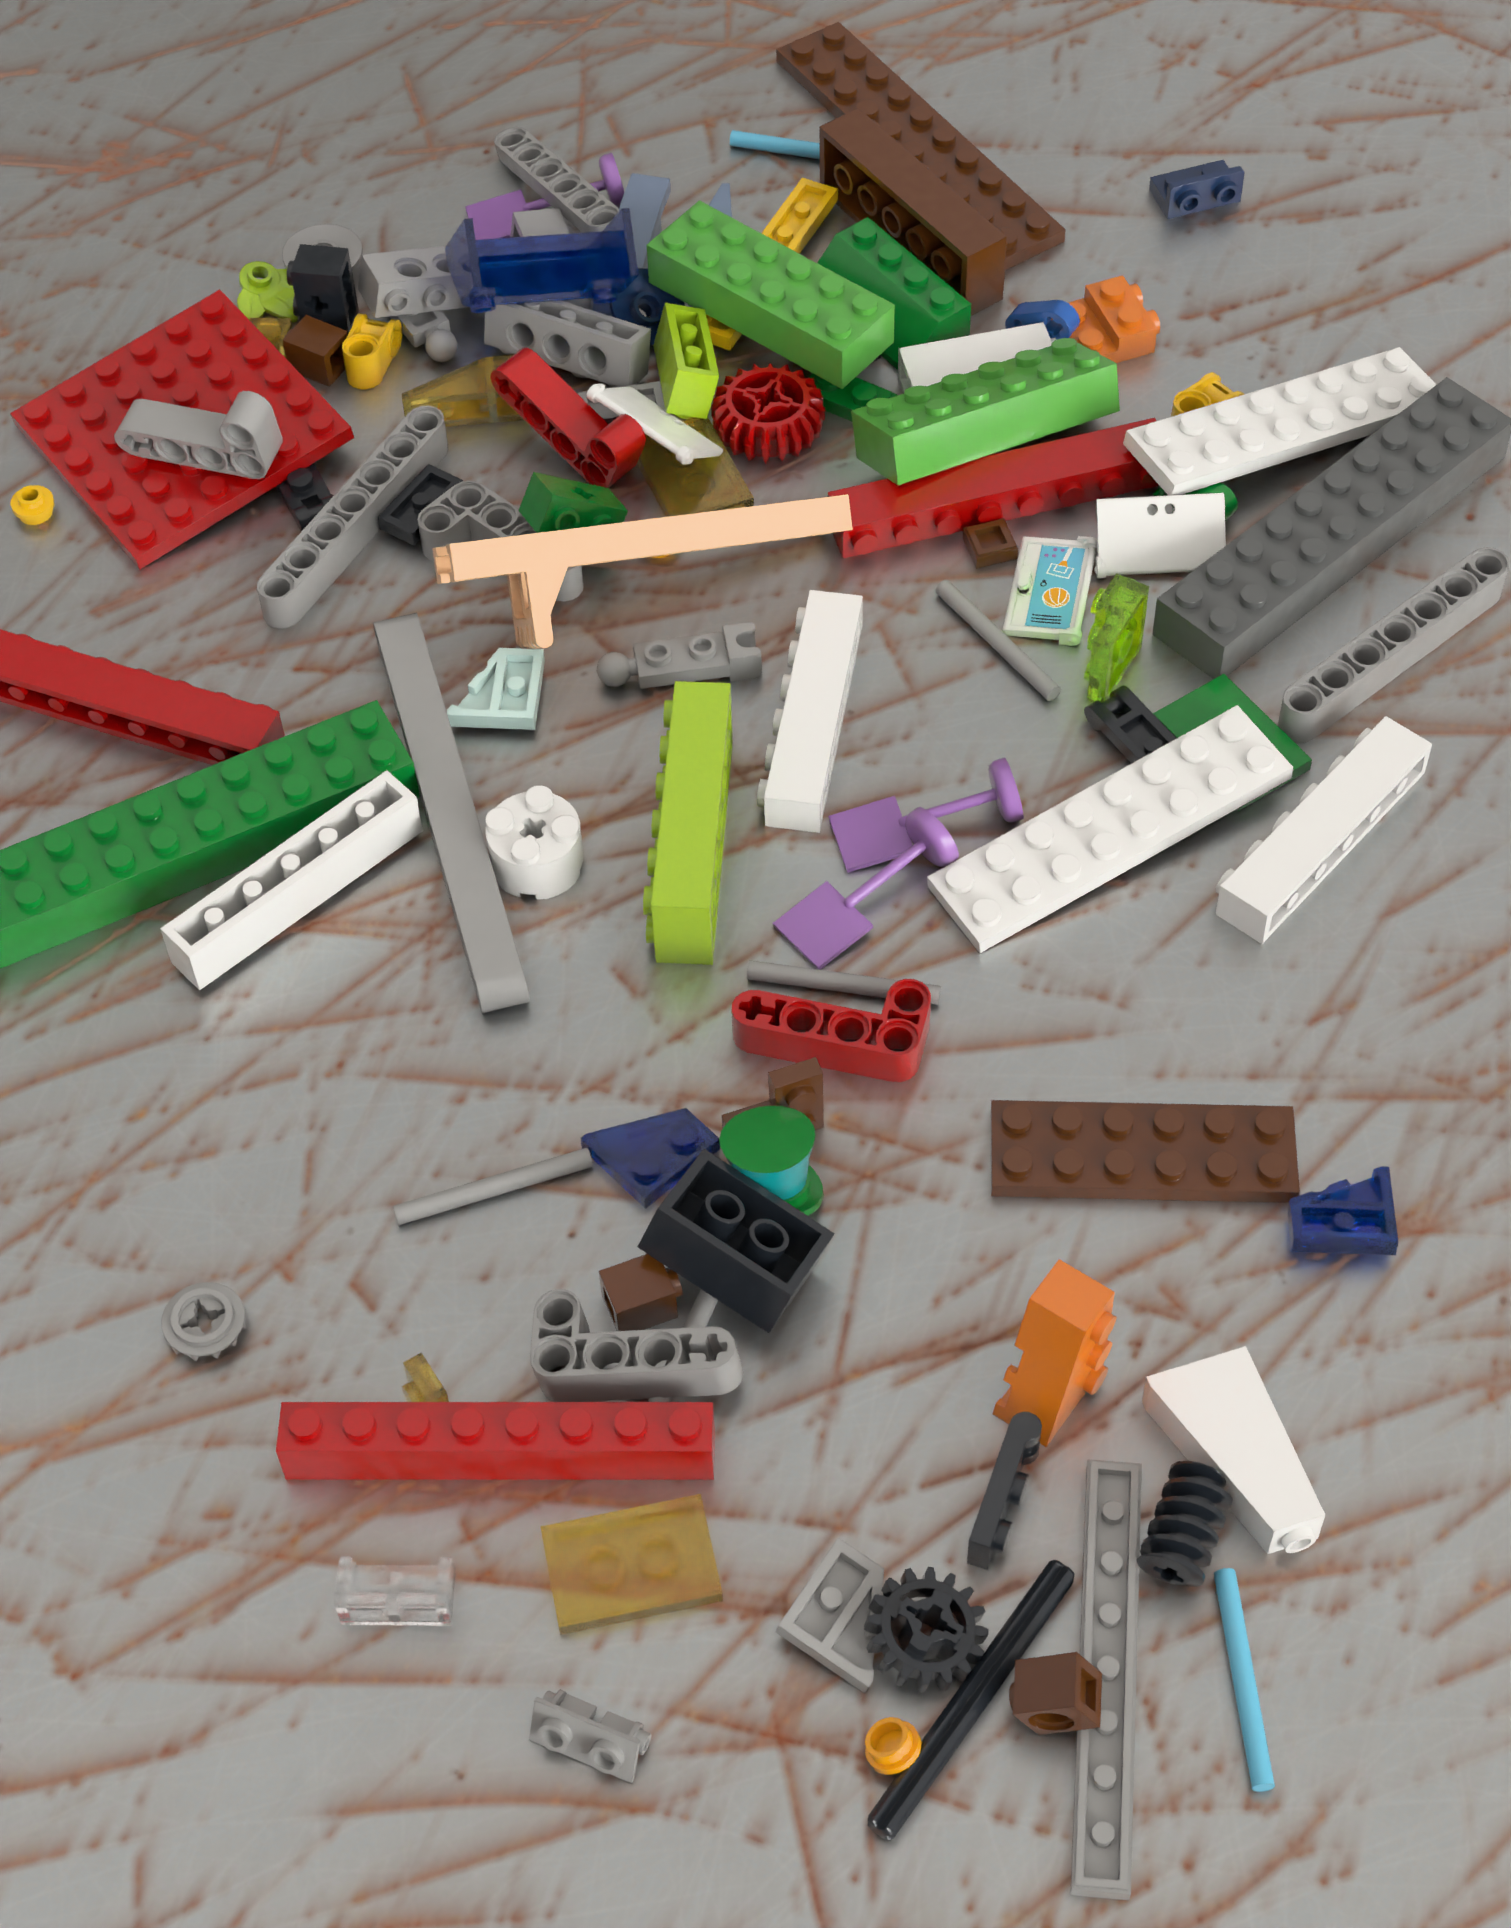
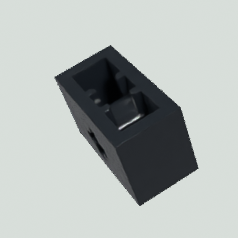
[287,244,359,334]

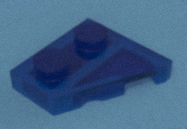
[580,1108,720,1209]
[1288,1166,1399,1255]

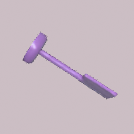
[465,152,625,242]
[828,757,1024,873]
[773,807,959,970]

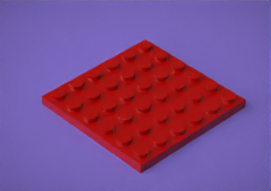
[10,289,354,570]

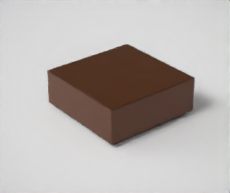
[962,518,1018,569]

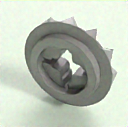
[161,1282,246,1362]

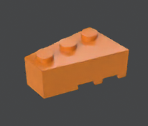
[992,1259,1117,1447]

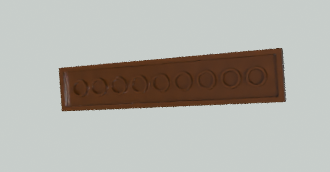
[776,22,1066,270]

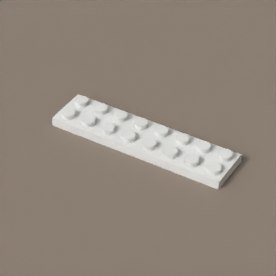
[1123,347,1437,496]
[927,705,1293,953]

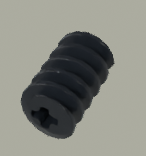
[1136,1460,1233,1587]

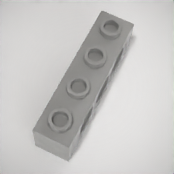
[358,238,532,318]
[484,283,651,388]

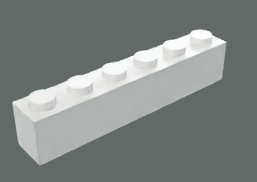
[757,590,863,833]
[1215,716,1432,944]
[160,770,423,990]

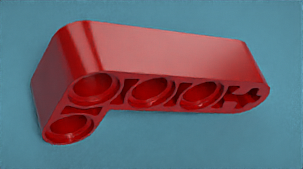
[490,347,646,488]
[731,979,931,1082]

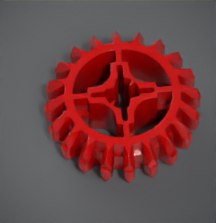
[711,362,825,464]

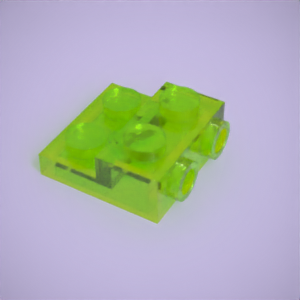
[1084,574,1149,703]

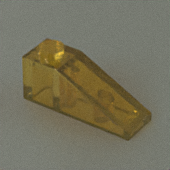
[402,355,524,427]

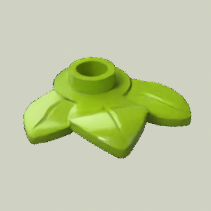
[237,261,298,323]

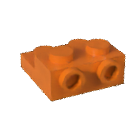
[1051,275,1160,363]

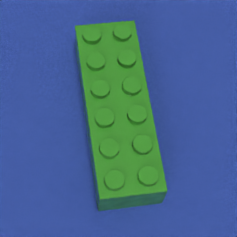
[646,200,895,389]
[851,338,1120,485]

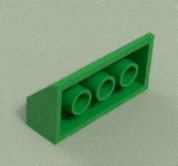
[817,217,971,370]

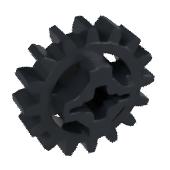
[864,1567,989,1693]

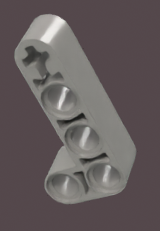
[114,391,283,479]
[417,480,584,602]
[530,1289,744,1402]

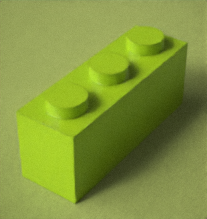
[653,303,719,419]

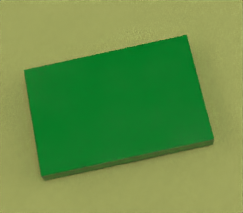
[1153,674,1312,811]

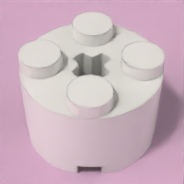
[486,786,583,899]

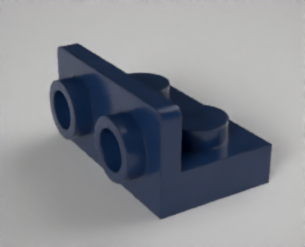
[1149,159,1245,219]

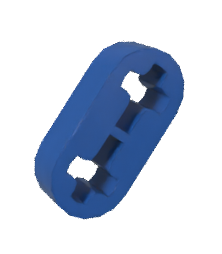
[1005,300,1080,340]

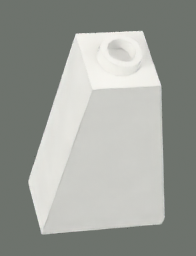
[898,322,1056,394]
[1142,1346,1325,1554]

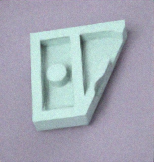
[447,648,545,730]

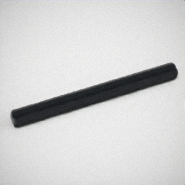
[867,1560,1075,1840]

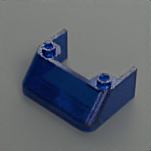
[445,208,639,313]

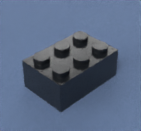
[637,1149,835,1333]

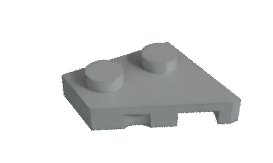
[776,1538,884,1693]

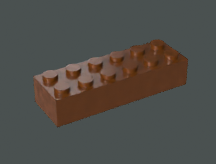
[819,108,1007,316]

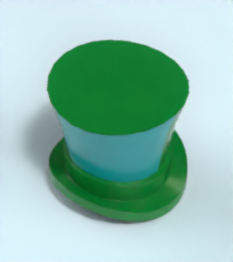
[719,1105,824,1216]

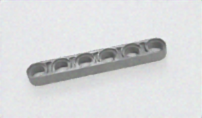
[494,127,624,243]

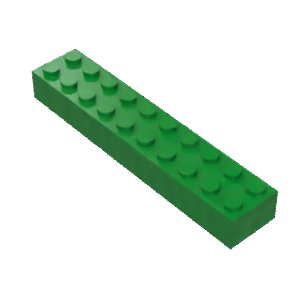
[0,700,420,969]

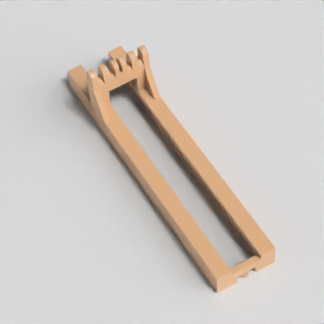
[432,494,853,649]

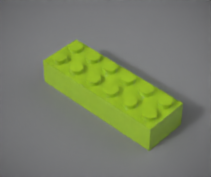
[643,681,733,965]

